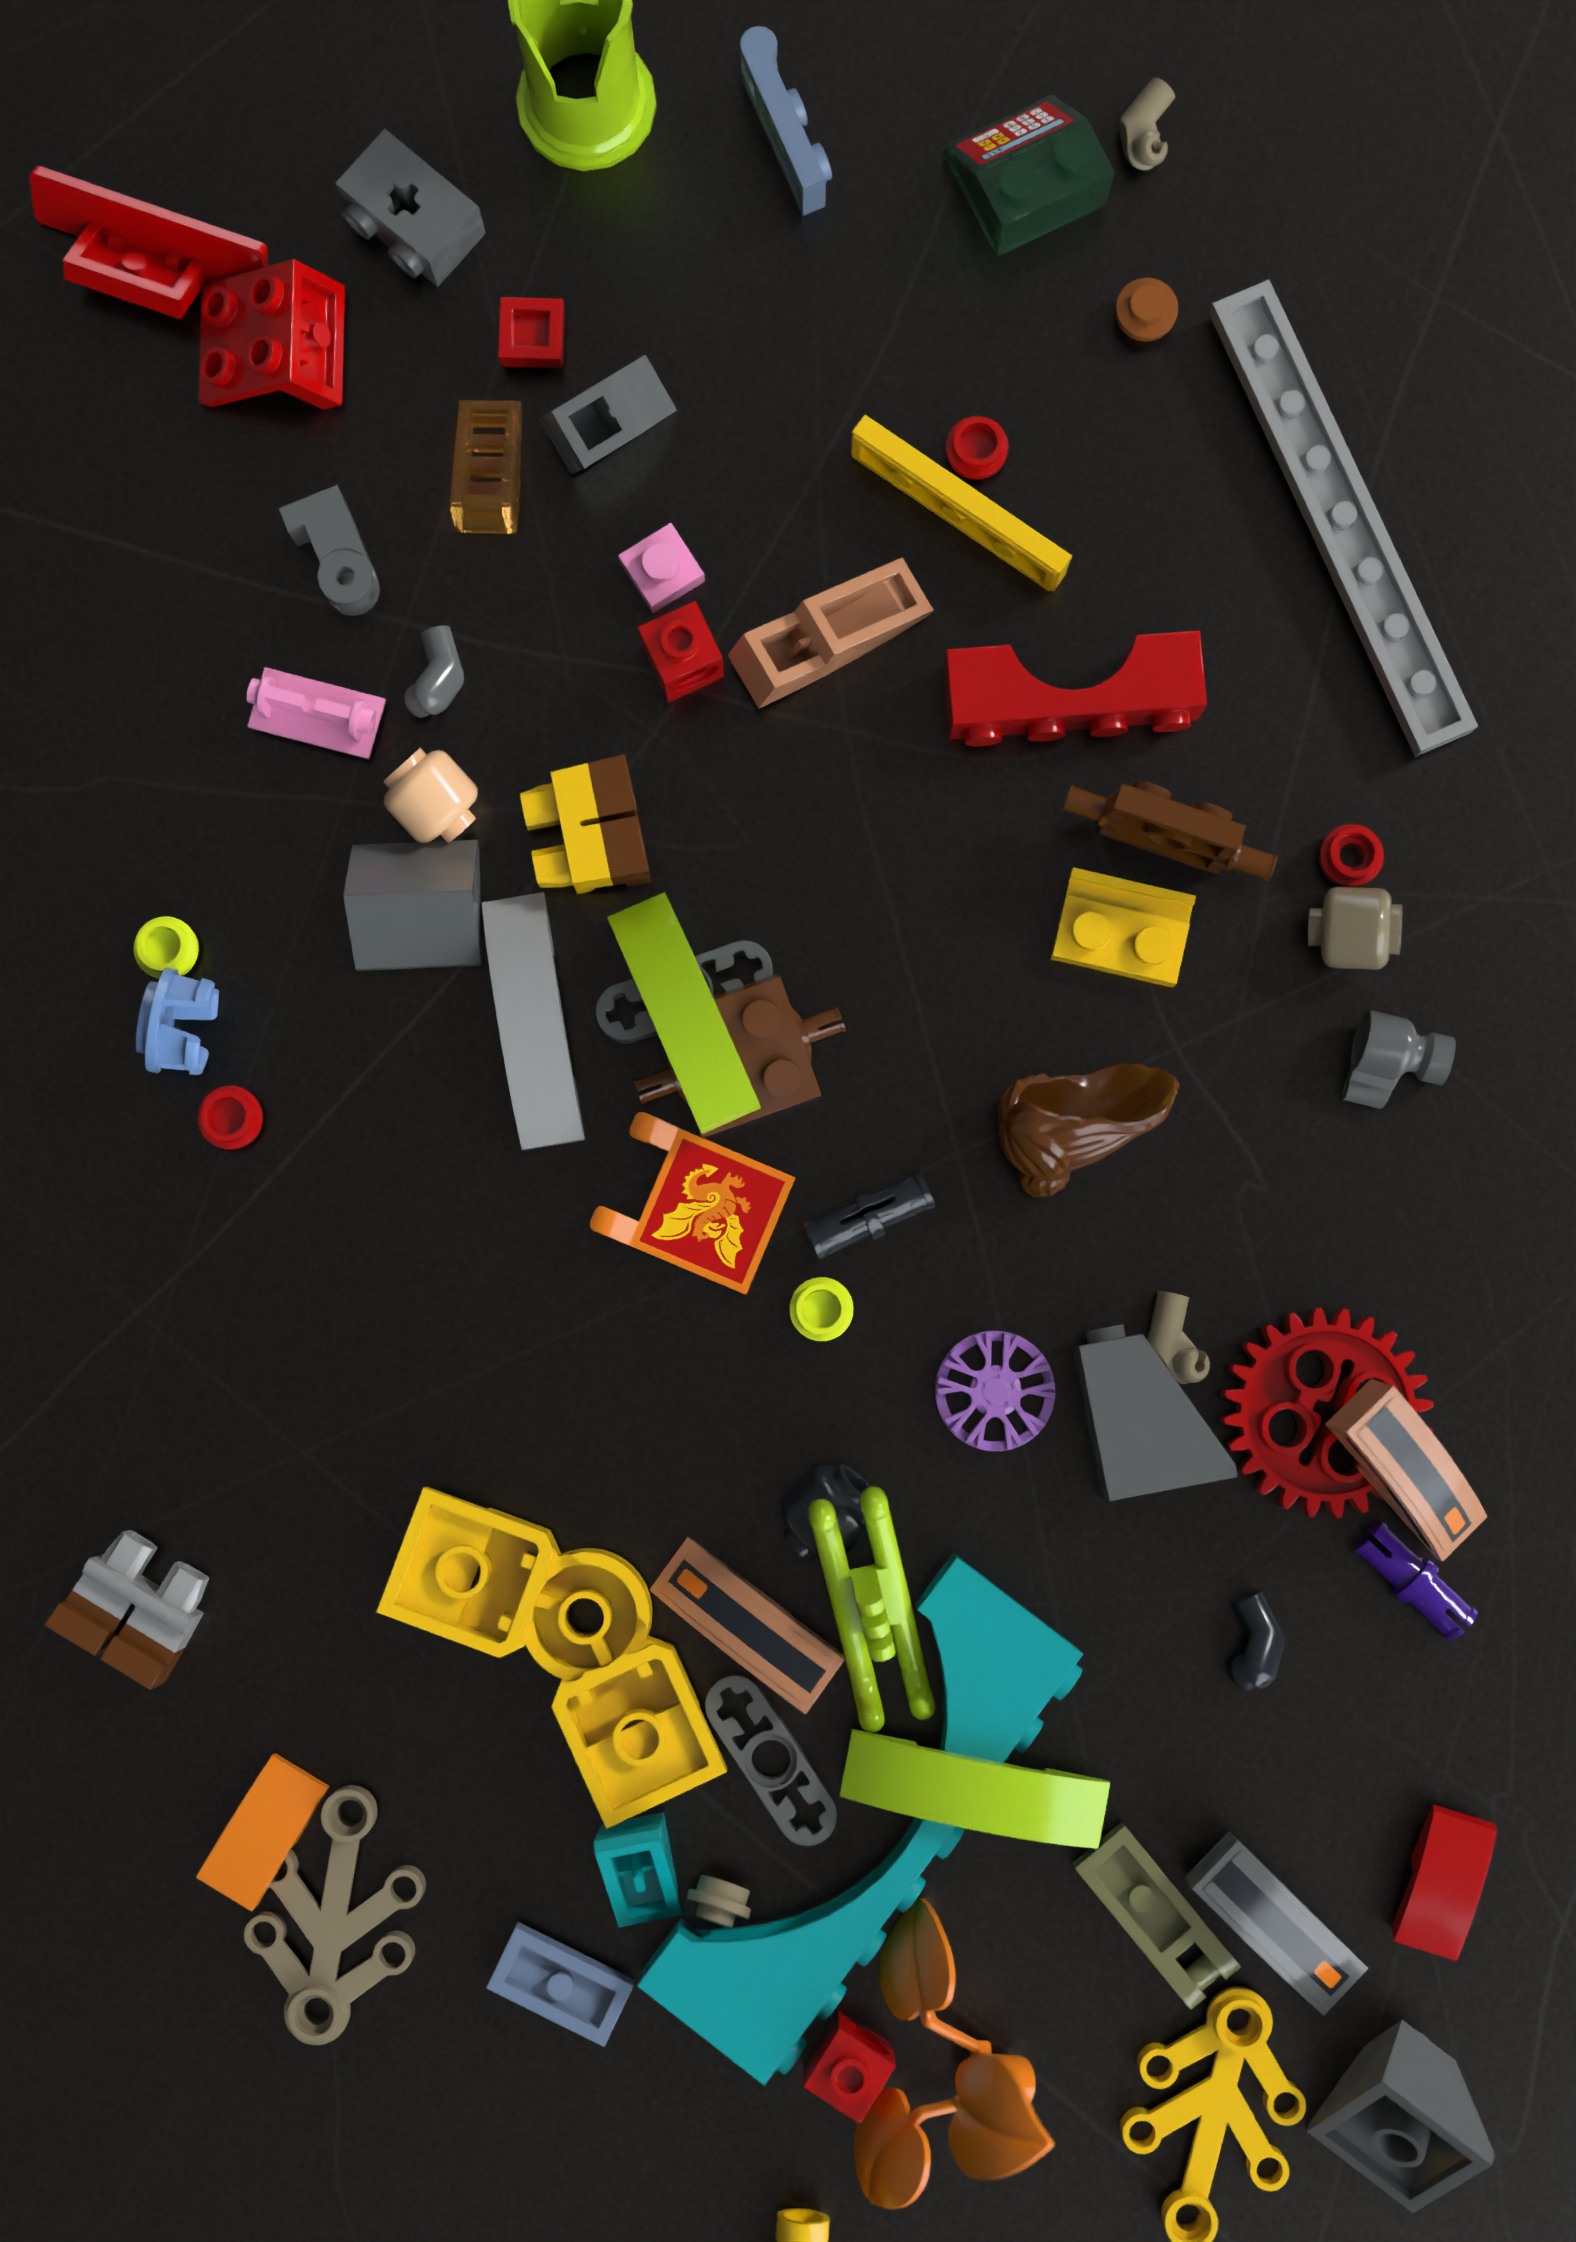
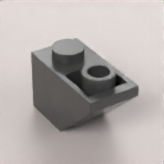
[539,355,677,474]

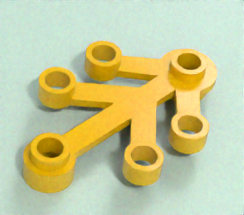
[1120,1986,1306,2242]

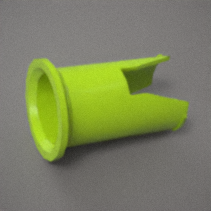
[508,0,656,171]

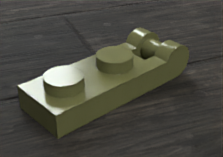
[1072,1821,1241,2010]

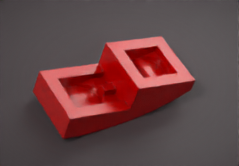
[1391,1804,1497,1961]

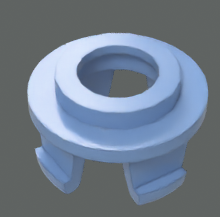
[136,968,219,1075]

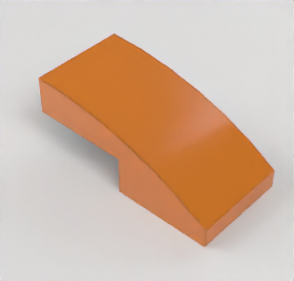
[196,1753,330,1911]

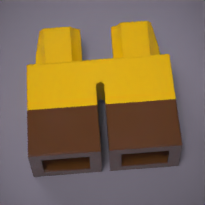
[520,754,652,894]

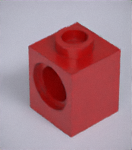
[638,601,724,703]
[803,2009,896,2124]

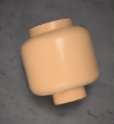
[383,748,478,843]

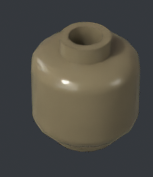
[1308,887,1402,970]

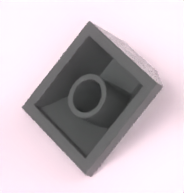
[1307,2020,1495,2213]

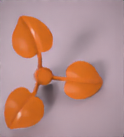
[854,1898,1054,2209]

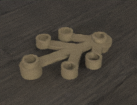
[244,1785,426,2045]

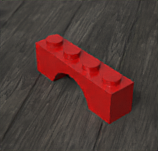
[943,630,1207,746]

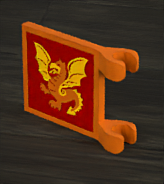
[590,1112,795,1295]

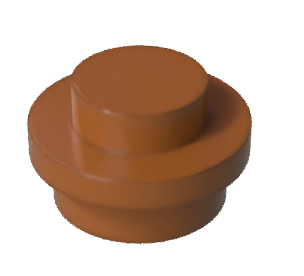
[1115,278,1178,341]

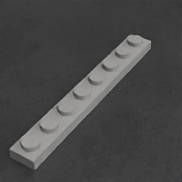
[1209,280,1478,757]

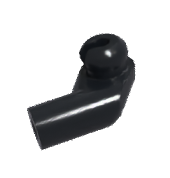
[1229,1590,1285,1691]

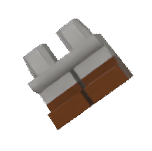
[45,1530,209,1690]

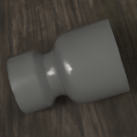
[1342,1009,1456,1109]

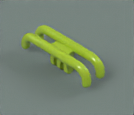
[808,1487,935,1733]

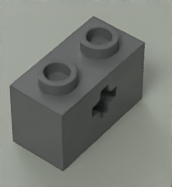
[335,129,486,287]

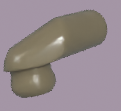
[1118,78,1175,170]
[1147,1291,1210,1384]

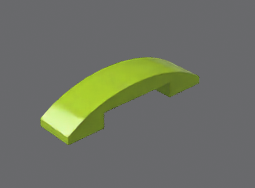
[607,892,761,1134]
[839,1729,1110,1849]

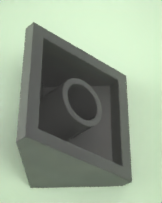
[343,840,483,971]

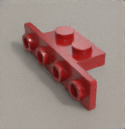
[29,166,268,319]

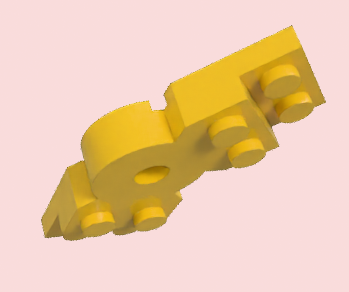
[377,1487,727,1829]

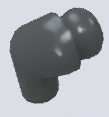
[404,625,464,718]

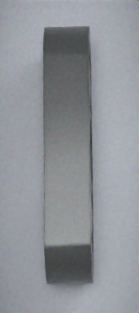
[596,941,773,1044]
[705,1672,837,1846]

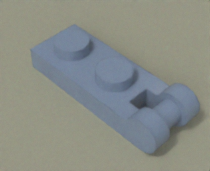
[740,26,832,216]

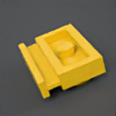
[1050,867,1196,988]

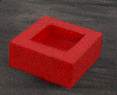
[498,297,565,368]

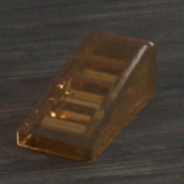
[449,400,522,534]

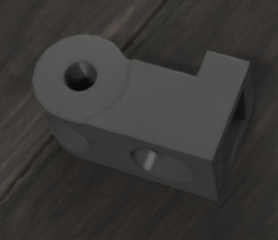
[278,485,380,616]

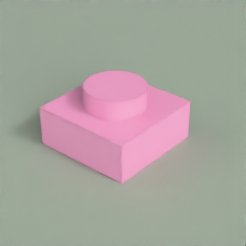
[618,523,705,613]

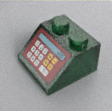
[942,94,1115,257]

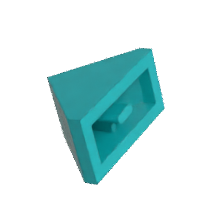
[594,1812,683,1928]

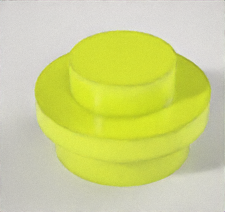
[134,916,199,979]
[790,1277,854,1341]

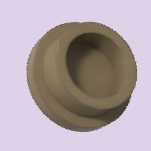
[686,1875,751,1928]

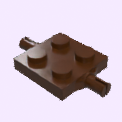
[1062,781,1278,881]
[633,973,846,1138]

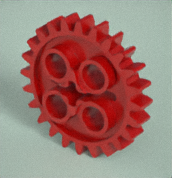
[1219,1308,1433,1519]

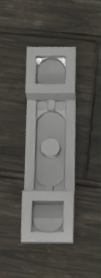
[482,892,585,1151]

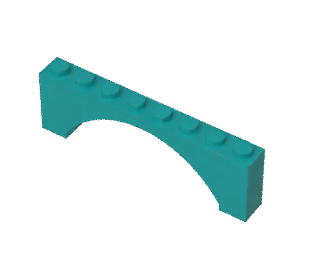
[637,1553,1083,2085]

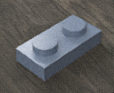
[487,1922,635,2047]

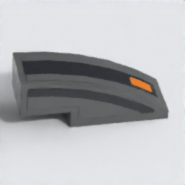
[1184,1831,1368,2016]

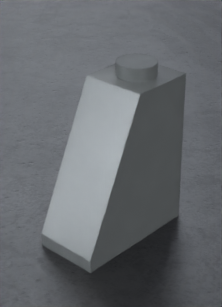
[1072,1324,1238,1501]

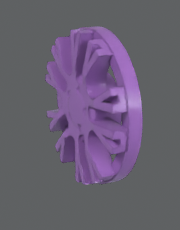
[935,1331,1055,1451]

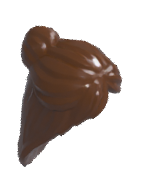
[997,1063,1180,1197]

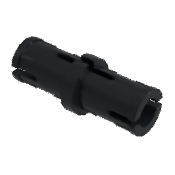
[802,1170,935,1261]

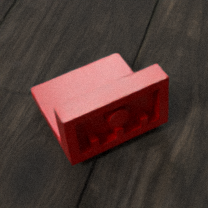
[199,259,345,409]

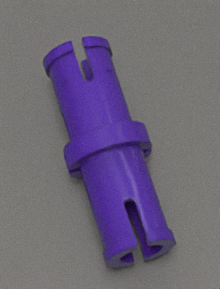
[1353,1520,1478,1641]

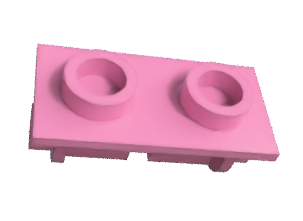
[247,667,386,759]

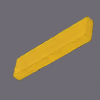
[851,415,1072,592]

